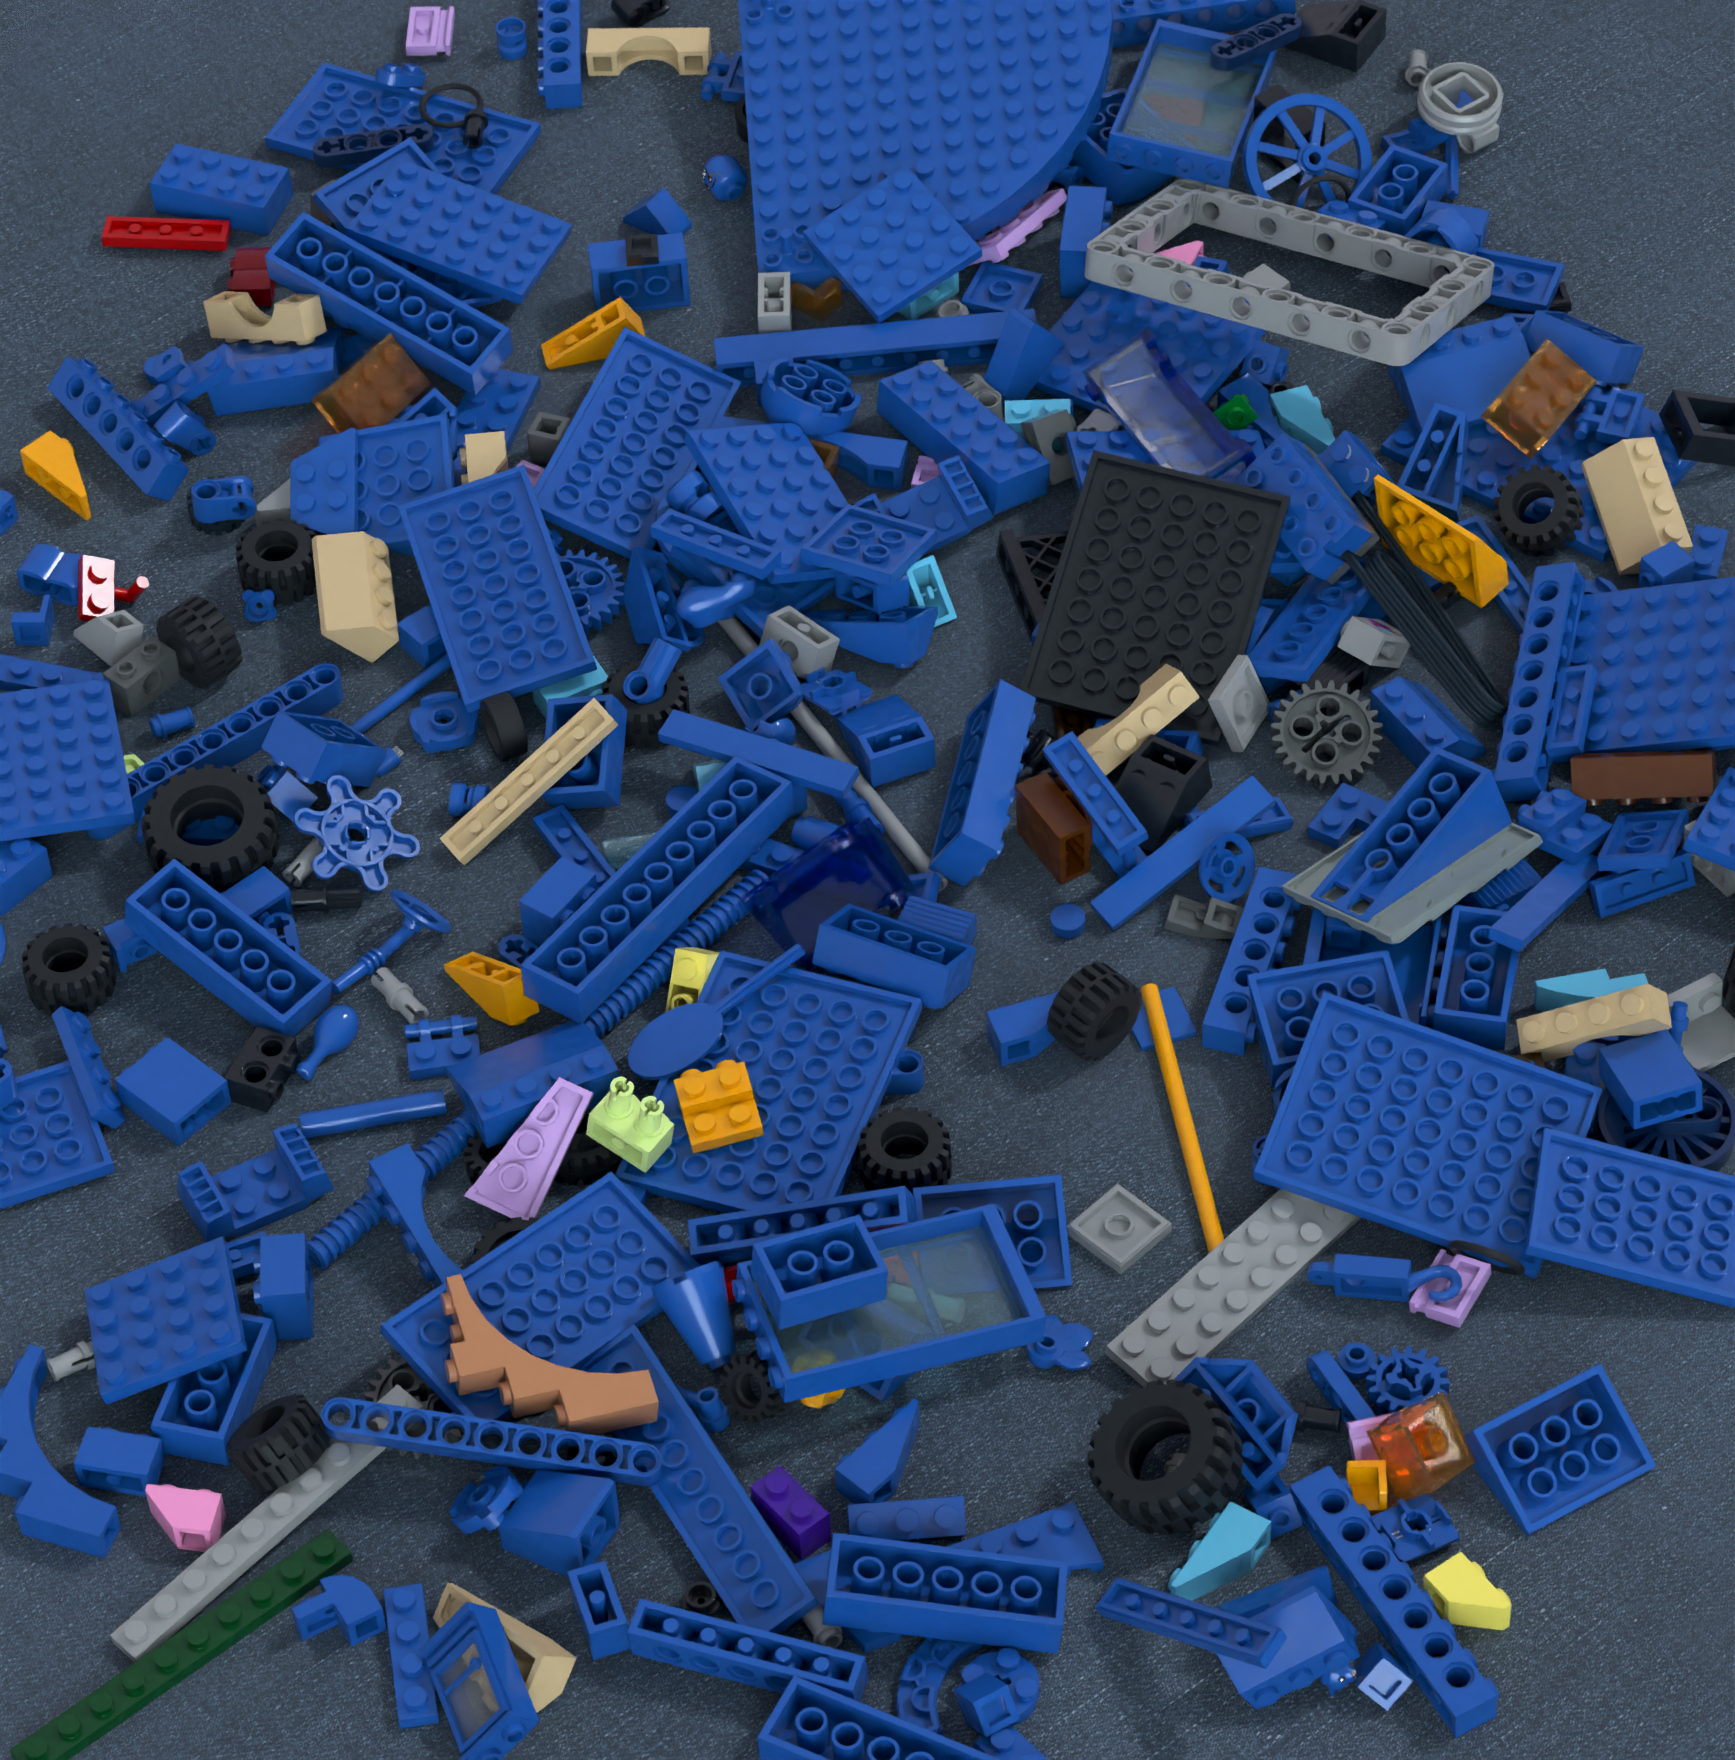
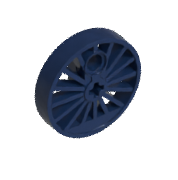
[1597,1067,1735,1172]

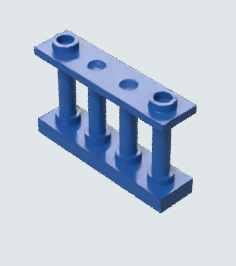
[1043,731,1149,879]

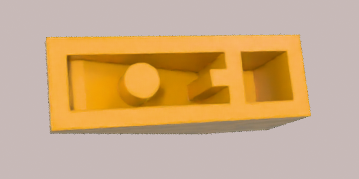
[541,297,646,370]
[20,430,92,521]
[444,951,540,1026]

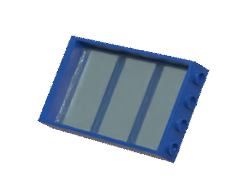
[1106,19,1277,188]
[732,1204,1047,1403]

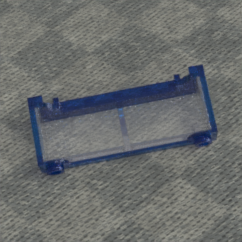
[1083,328,1256,485]

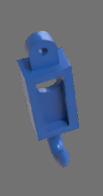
[1307,1253,1462,1302]

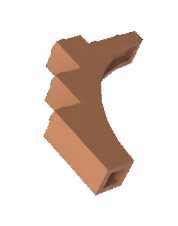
[440,1274,659,1435]

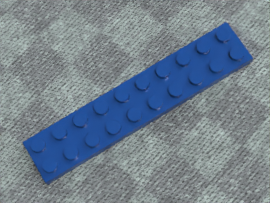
[577,1324,820,1634]

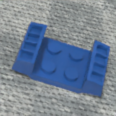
[854,455,994,556]
[177,1123,334,1242]

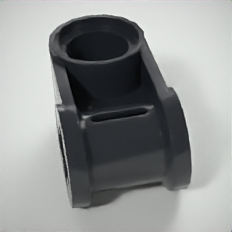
[611,0,670,28]

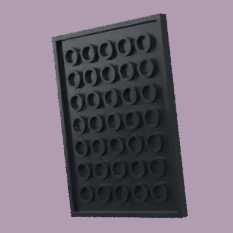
[1020,450,1290,747]

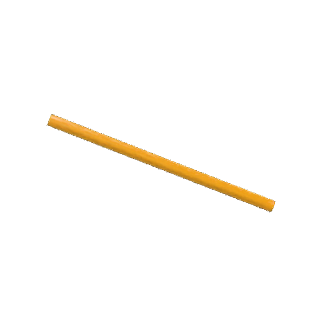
[1140,983,1224,1253]

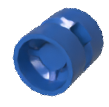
[666,471,725,522]

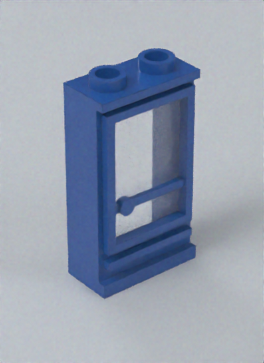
[418,1602,540,1760]

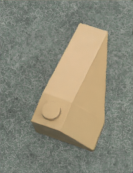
[433,1583,576,1713]

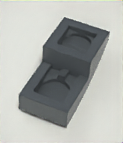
[1163,894,1244,939]

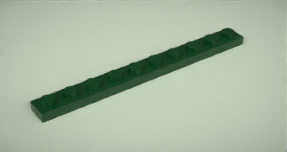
[10,1529,353,1760]

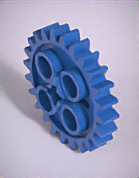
[556,549,625,636]

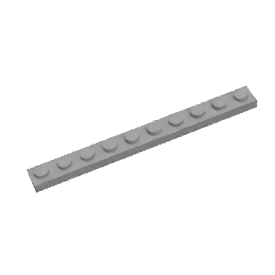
[110,1384,424,1663]

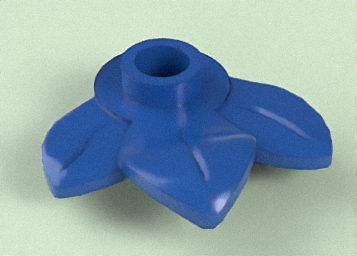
[1026,1315,1093,1370]

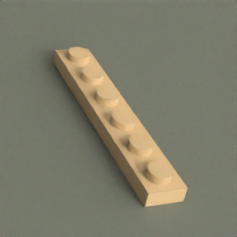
[440,698,619,866]

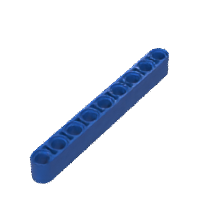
[86,663,344,840]
[321,1397,662,1486]

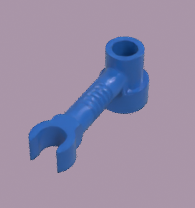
[677,1386,731,1433]

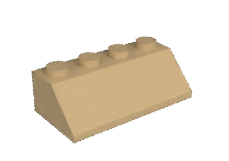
[1581,437,1693,575]
[311,531,399,663]

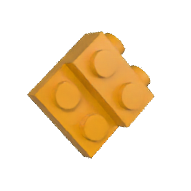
[673,1060,764,1154]

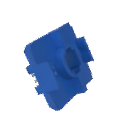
[800,667,873,716]
[1371,1493,1460,1563]

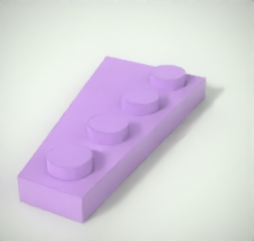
[970,188,1067,265]
[464,1077,594,1220]

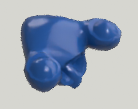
[675,572,756,629]

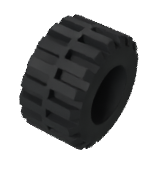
[1493,464,1584,557]
[235,519,316,606]
[156,596,242,689]
[602,661,690,750]
[21,923,116,1016]
[1047,962,1142,1061]
[859,1107,952,1195]
[226,1394,332,1492]

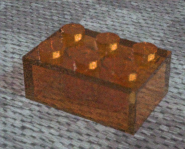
[311,333,432,433]
[1481,339,1597,459]

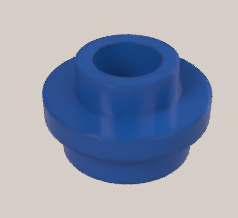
[1338,1343,1376,1379]

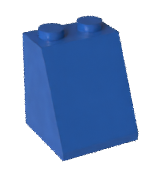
[497,1469,621,1577]

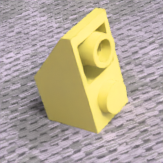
[665,947,720,1012]
[1423,1552,1511,1631]

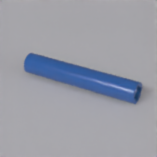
[299,1089,447,1138]

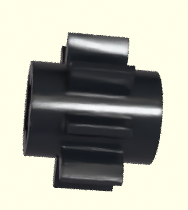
[1021,729,1058,772]

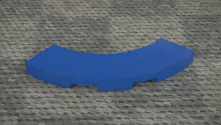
[896,1637,983,1736]

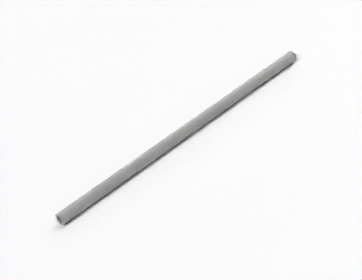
[717,617,948,892]

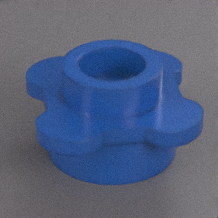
[242,589,277,622]

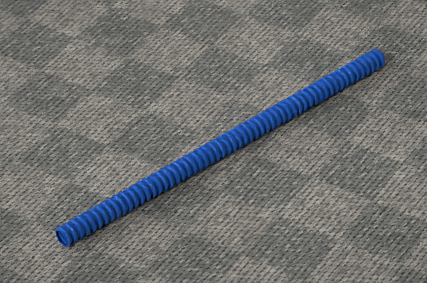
[307,869,774,1269]

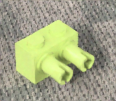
[586,1077,674,1173]

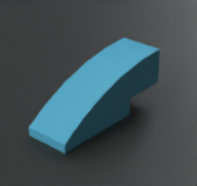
[1534,969,1648,1012]

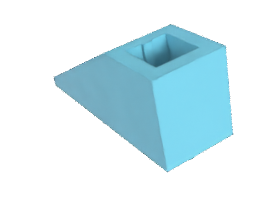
[1270,385,1336,454]
[1168,1501,1271,1601]

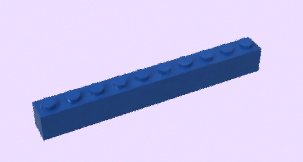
[714,309,1036,386]

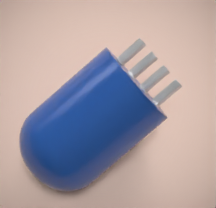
[376,746,404,777]

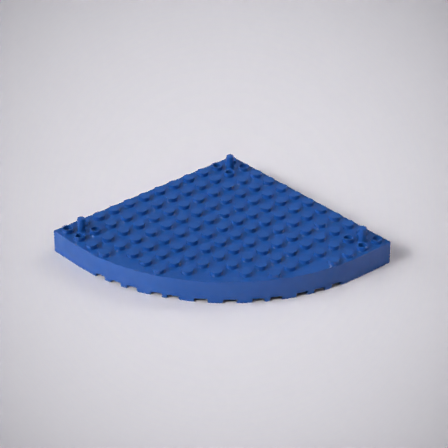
[738,0,1114,297]

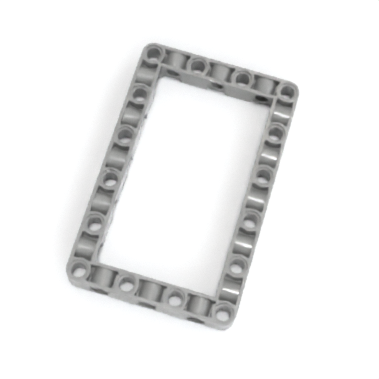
[1084,178,1495,366]

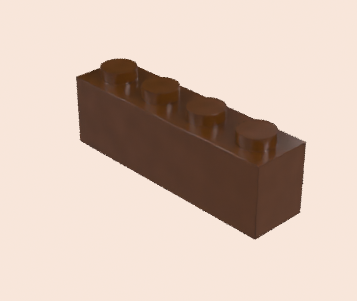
[1570,750,1717,806]

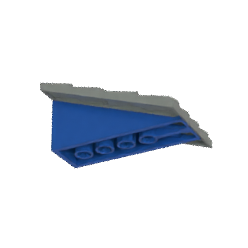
[1282,747,1543,944]

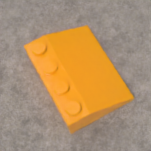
[1374,474,1509,608]

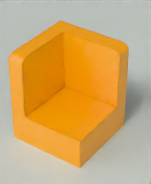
[1346,1460,1387,1516]

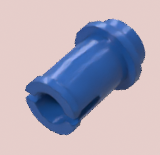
[149,706,195,739]

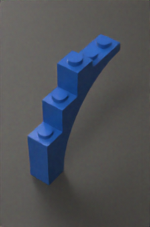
[0,1344,121,1559]

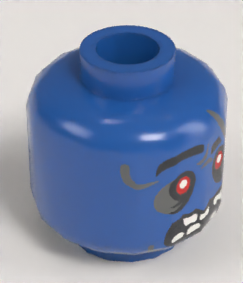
[702,155,748,201]

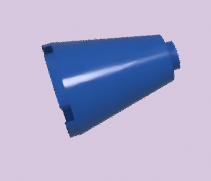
[651,1261,736,1370]

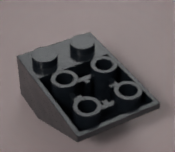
[1284,0,1387,73]
[1115,735,1213,854]

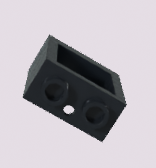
[1253,84,1326,184]
[1659,390,1735,466]

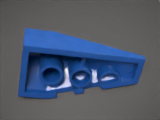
[802,606,938,668]

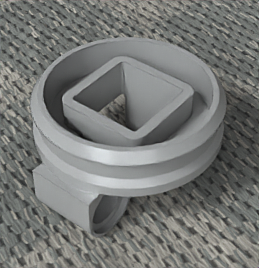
[1417,62,1503,154]

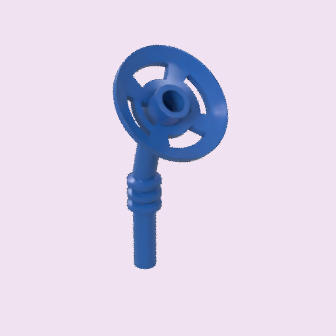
[1185,805,1255,902]
[331,889,452,995]

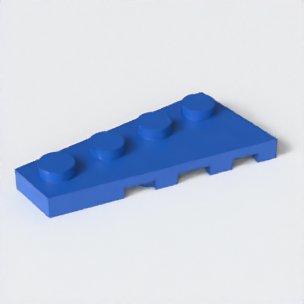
[947,1502,1104,1575]

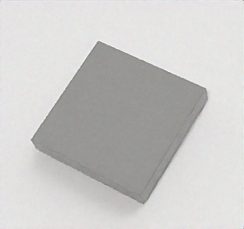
[1208,655,1270,752]
[1067,1183,1172,1274]

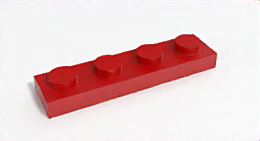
[101,216,232,251]

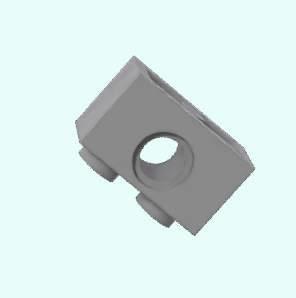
[759,605,840,680]

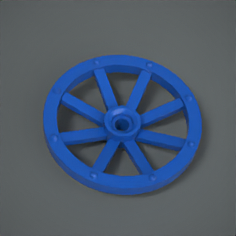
[1243,93,1372,208]

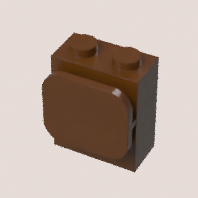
[1015,771,1093,885]

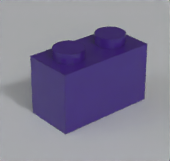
[750,1465,831,1561]

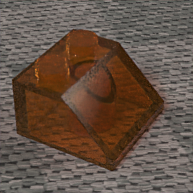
[1366,1392,1476,1500]

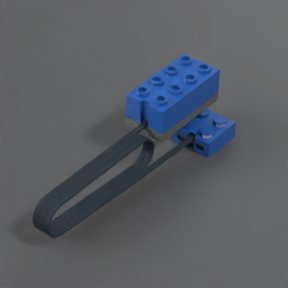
[1236,430,1508,729]

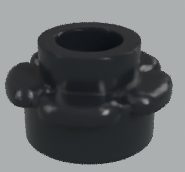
[681,1581,720,1616]

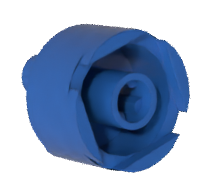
[1405,207,1478,274]

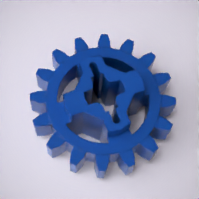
[1366,1346,1450,1418]

